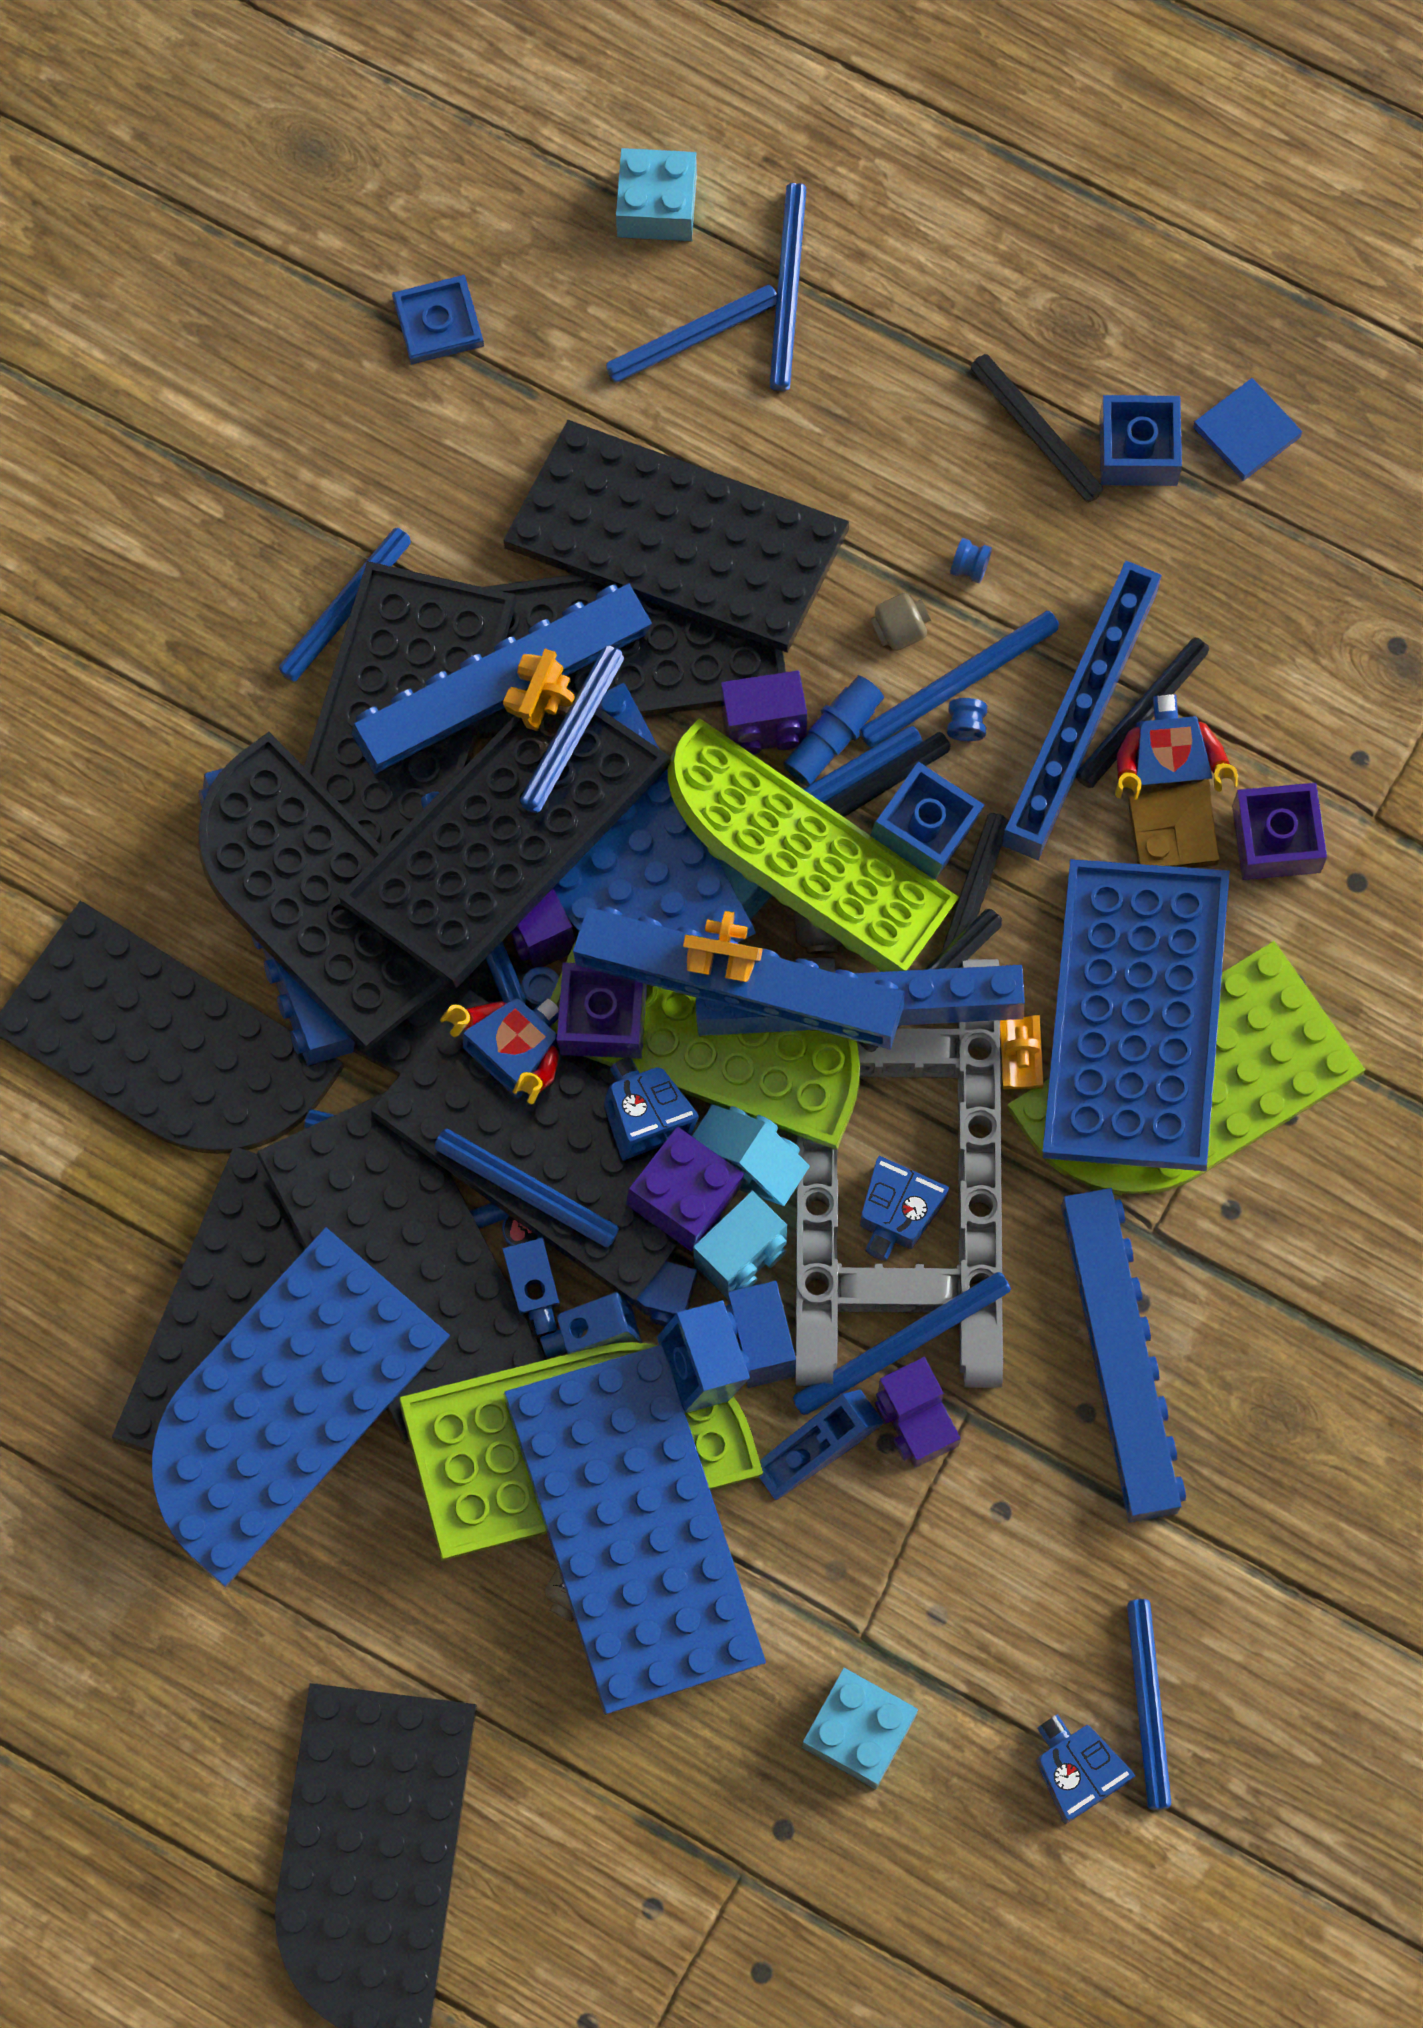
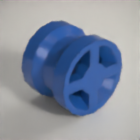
[950,538,992,584]
[947,698,988,741]

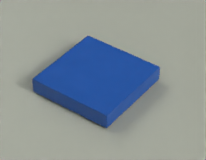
[392,275,484,365]
[1193,378,1303,481]

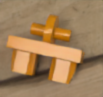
[503,649,575,731]
[683,911,763,982]
[1000,1015,1044,1089]

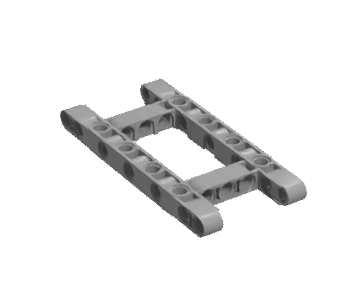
[796,957,1003,1388]

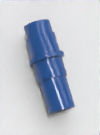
[783,675,884,786]

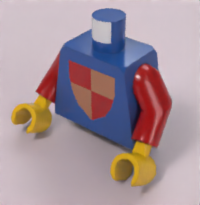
[1115,694,1238,800]
[440,998,559,1104]

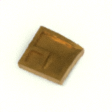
[1128,779,1220,868]

